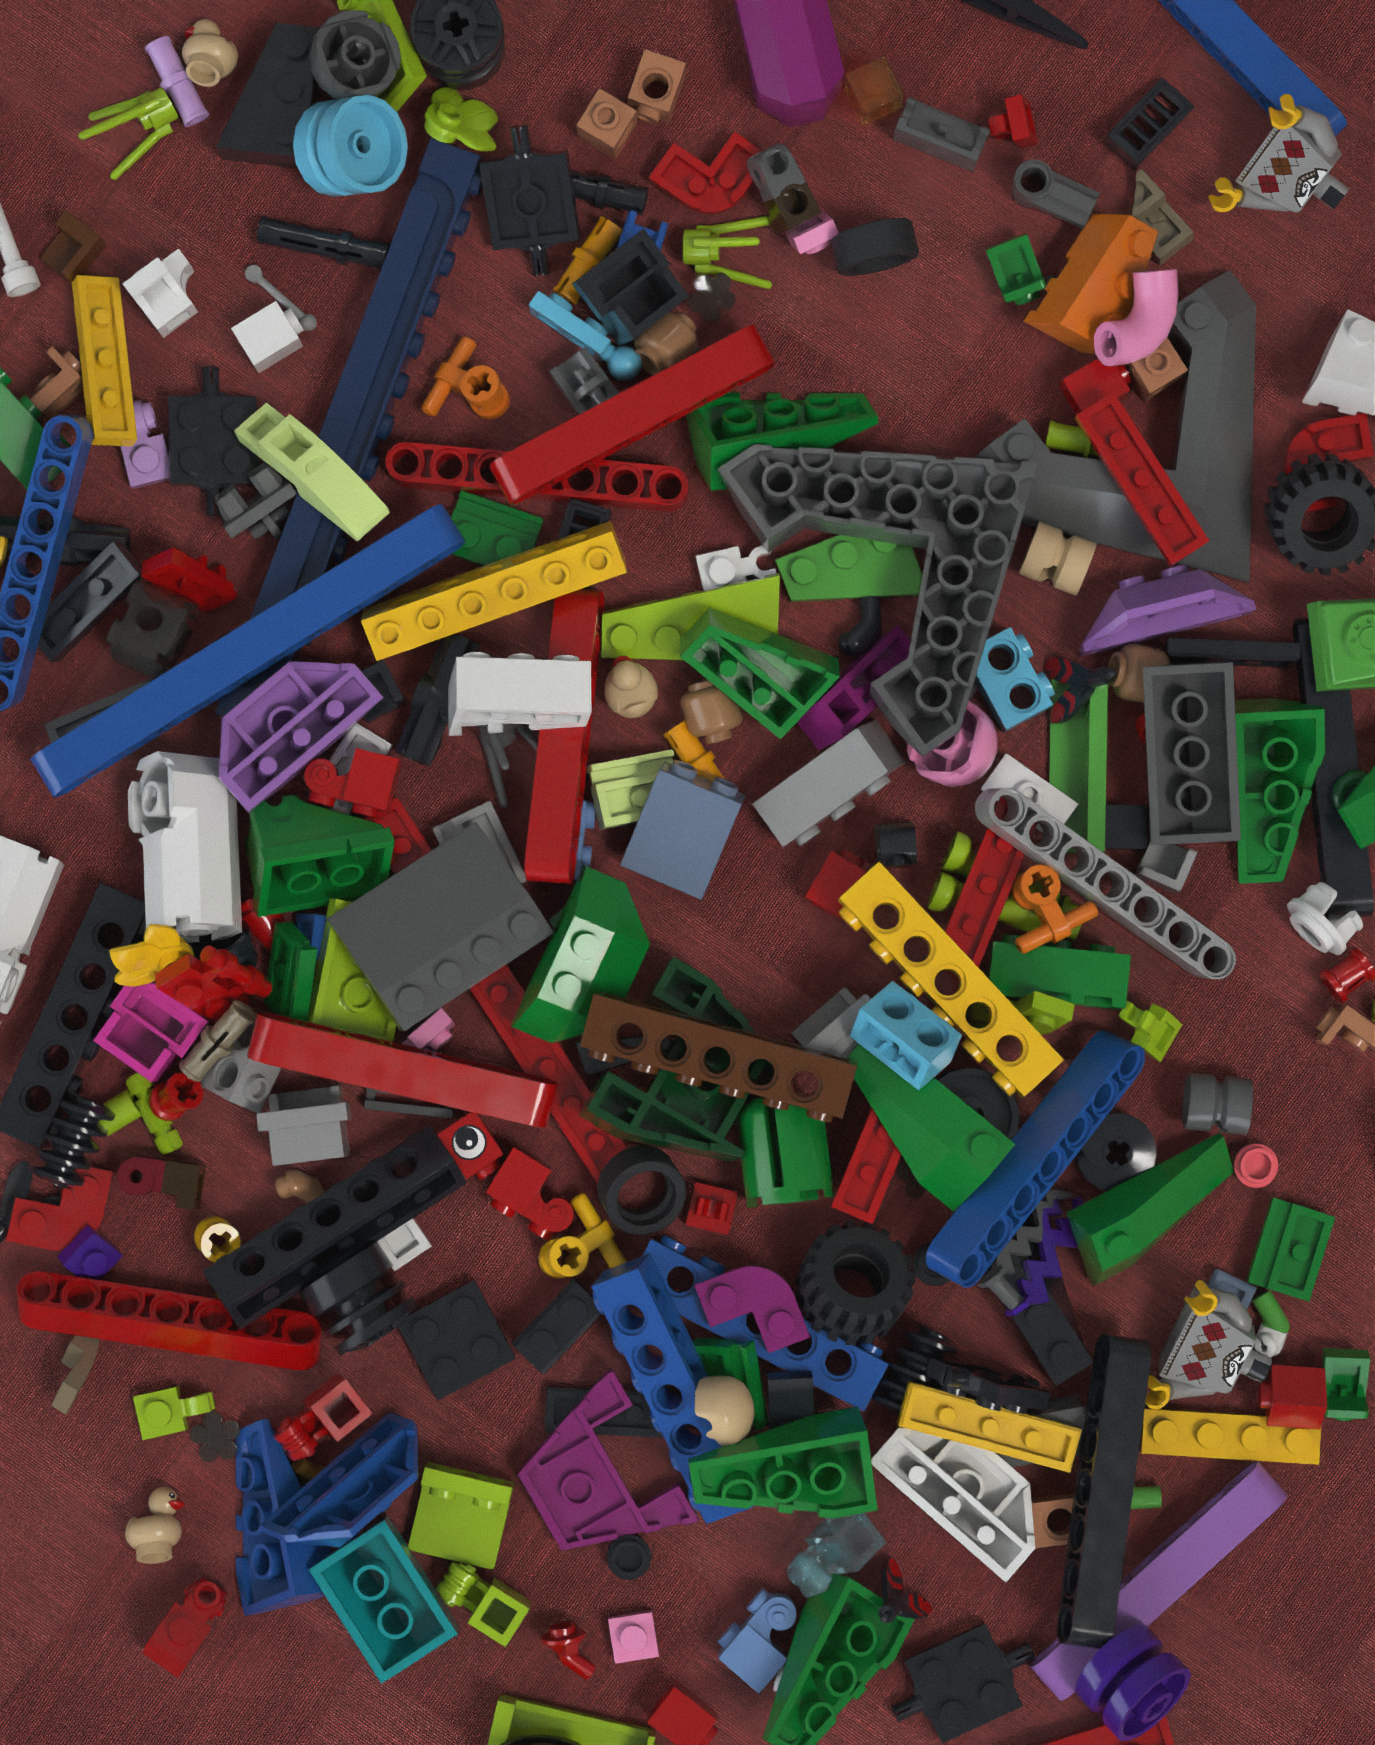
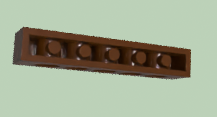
[580,990,857,1122]

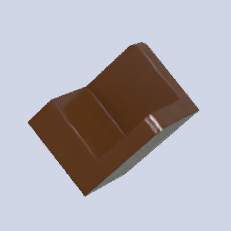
[41,210,107,284]

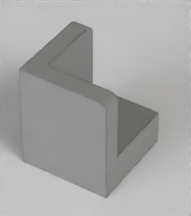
[1134,840,1198,894]

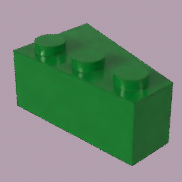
[0,367,71,490]
[680,607,840,740]
[986,934,1131,1010]

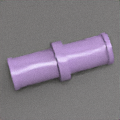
[144,36,210,127]

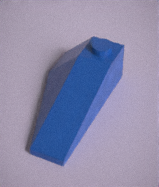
[236,1419,331,1616]

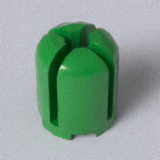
[736,1097,834,1208]

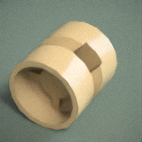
[1018,521,1097,596]

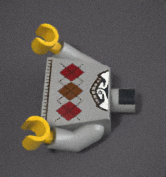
[1208,94,1350,213]
[1145,1280,1272,1410]

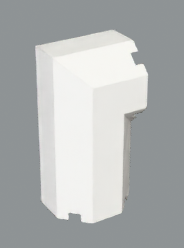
[128,751,242,943]
[0,836,64,1025]

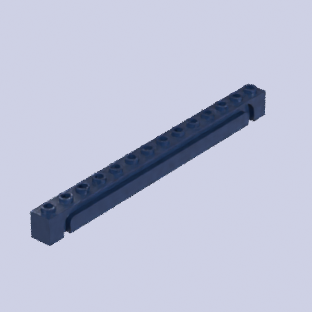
[215,138,483,718]

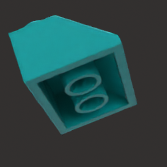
[309,1514,460,1684]

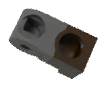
[747,142,822,234]

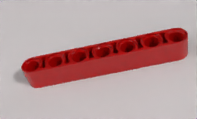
[489,325,776,506]
[385,442,688,512]
[524,589,605,884]
[247,1012,558,1127]
[17,1271,321,1370]

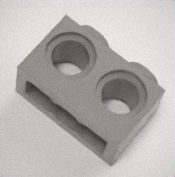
[200,1011,281,1113]

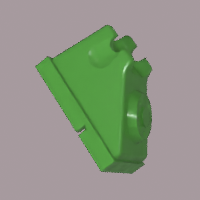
[1307,599,1375,692]

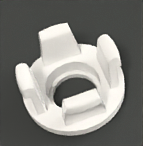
[1287,882,1363,955]

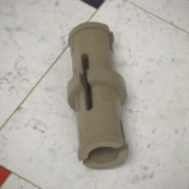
[179,1000,256,1082]

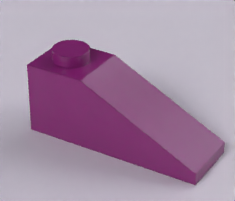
[797,625,911,750]

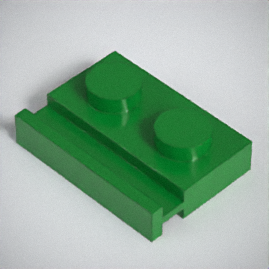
[451,491,544,566]
[264,922,318,1021]
[1245,1197,1335,1302]
[693,1338,769,1430]

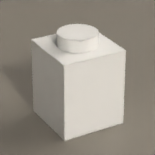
[231,301,304,373]

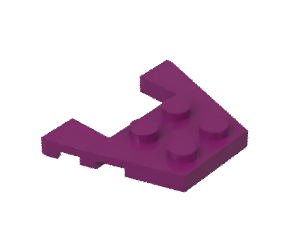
[517,1368,699,1551]

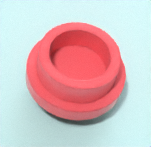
[1233,1143,1278,1188]

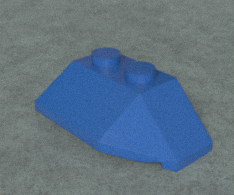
[259,1412,418,1547]

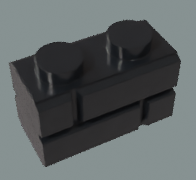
[511,1277,601,1375]

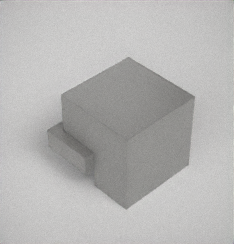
[791,987,870,1058]
[256,1085,352,1166]

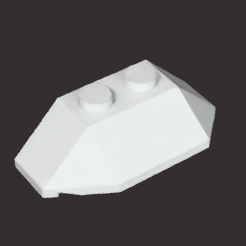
[871,1428,1035,1582]

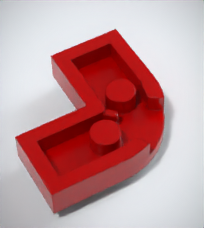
[649,131,762,214]
[1284,413,1374,514]
[6,1167,113,1251]

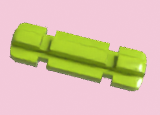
[126,1073,183,1155]

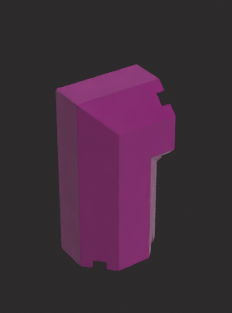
[733,0,844,128]

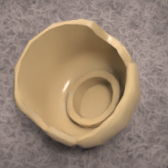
[694,1376,755,1446]

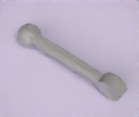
[245,265,317,331]

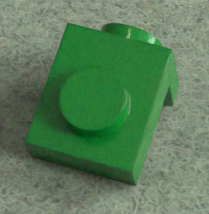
[985,232,1046,305]
[1321,1348,1370,1421]

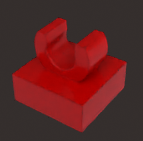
[988,94,1039,149]
[685,1181,738,1235]

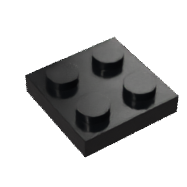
[399,1280,517,1401]

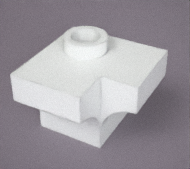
[123,249,198,338]

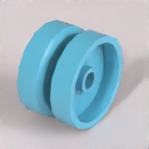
[293,95,408,197]

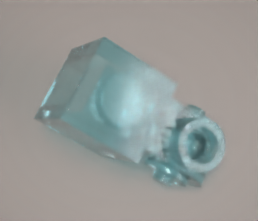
[787,1513,886,1597]

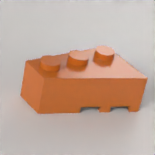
[1023,214,1159,354]

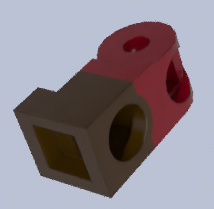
[117,1157,206,1210]

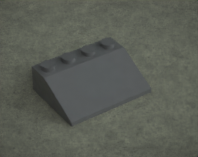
[327,822,554,1031]

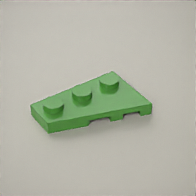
[775,535,922,602]

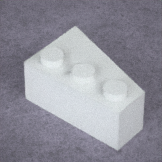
[448,652,592,736]

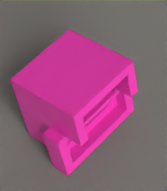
[93,982,210,1082]

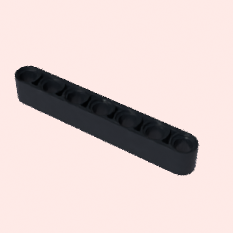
[1293,617,1374,920]
[1056,1333,1151,1649]

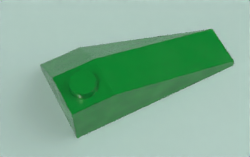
[847,1043,1015,1212]

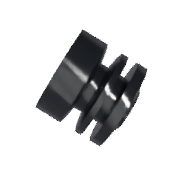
[410,0,505,90]
[299,1241,419,1356]

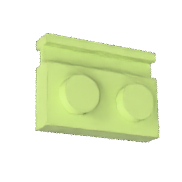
[587,749,674,830]

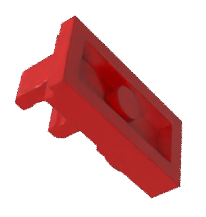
[141,547,237,613]

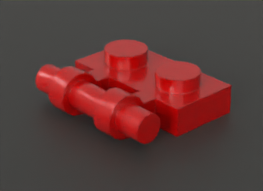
[155,945,272,1023]

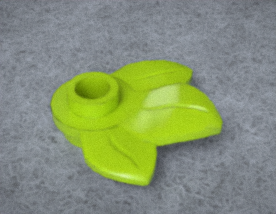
[424,87,498,151]

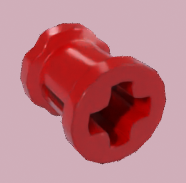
[1318,947,1375,1004]
[148,1072,204,1121]

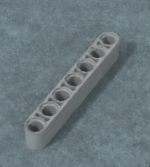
[975,788,1236,979]

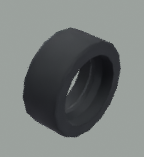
[831,218,919,276]
[597,1145,687,1235]

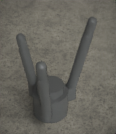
[477,723,538,808]

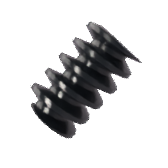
[28,1089,116,1190]
[871,1320,959,1415]

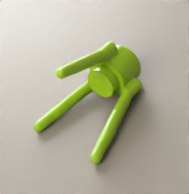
[78,87,178,180]
[683,216,772,289]

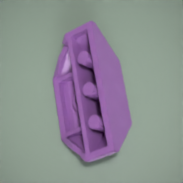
[1078,565,1256,657]
[219,661,383,812]

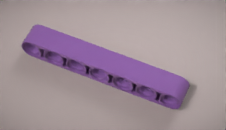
[1030,1461,1288,1701]

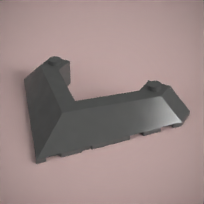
[974,270,1256,583]
[718,444,1039,757]

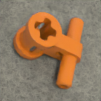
[421,336,510,420]
[1011,865,1099,954]

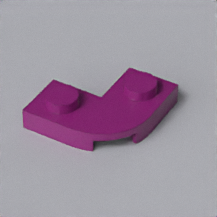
[694,1265,810,1353]

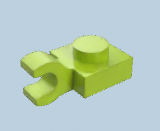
[1118,1001,1182,1063]
[133,1385,216,1440]

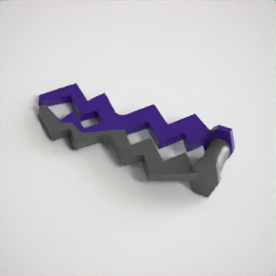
[977,1189,1083,1317]

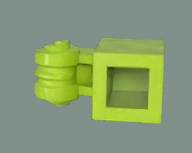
[436,1562,532,1647]

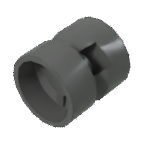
[1182,1073,1253,1135]

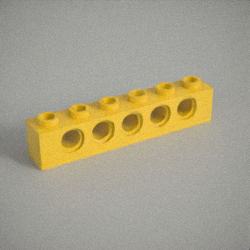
[361,521,627,661]
[838,862,1064,1098]

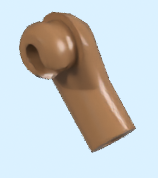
[275,1169,325,1204]

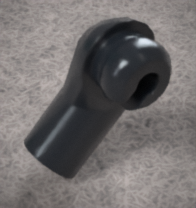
[837,596,882,656]

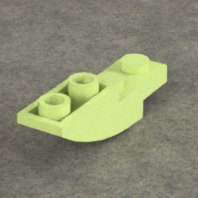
[234,403,390,541]

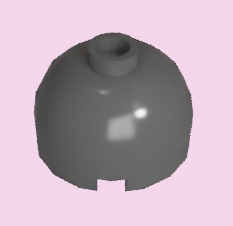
[309,10,401,100]

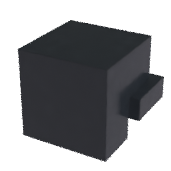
[572,229,689,347]

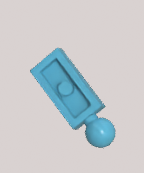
[529,291,642,381]

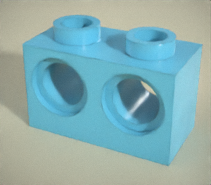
[974,627,1055,733]
[850,981,962,1091]

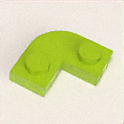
[965,991,1075,1035]

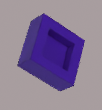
[58,1225,123,1280]

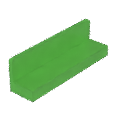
[1049,679,1108,854]

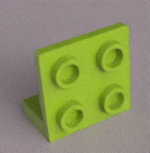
[408,1462,515,1569]

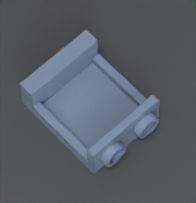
[620,760,745,900]

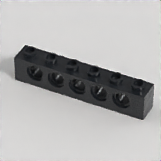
[0,883,146,1149]
[203,1125,467,1330]

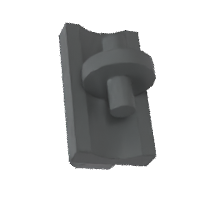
[549,347,619,415]
[214,462,297,540]

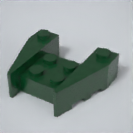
[578,956,774,1162]

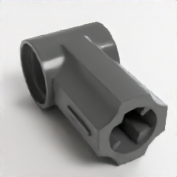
[1011,159,1100,229]

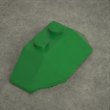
[511,865,650,1043]

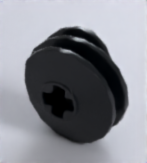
[1074,1113,1157,1191]

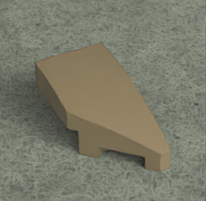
[1132,169,1194,266]
[51,1335,99,1415]

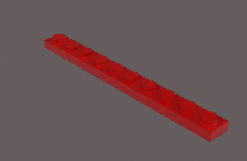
[830,796,1038,1224]
[364,797,627,1183]

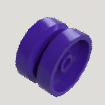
[1075,1624,1191,1741]

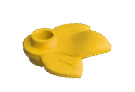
[109,924,195,987]

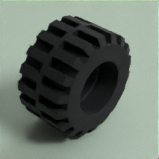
[1264,454,1375,575]
[795,1221,915,1345]

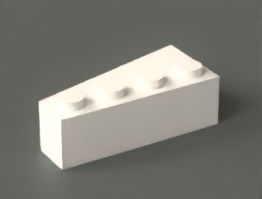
[1302,309,1375,416]

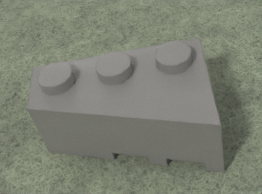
[753,720,906,847]

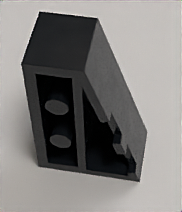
[216,23,320,169]

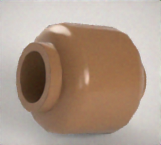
[634,312,698,375]
[1108,643,1170,703]
[680,679,743,744]

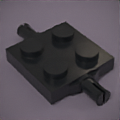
[479,124,581,276]
[167,366,258,517]
[926,1358,1051,1414]
[891,1622,1036,1744]

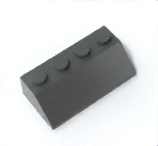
[1142,660,1241,845]

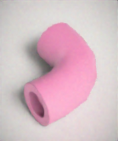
[1094,269,1178,367]

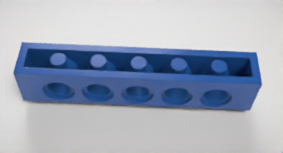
[642,1234,889,1411]
[591,1253,754,1524]

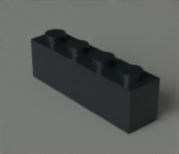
[984,1213,1094,1386]

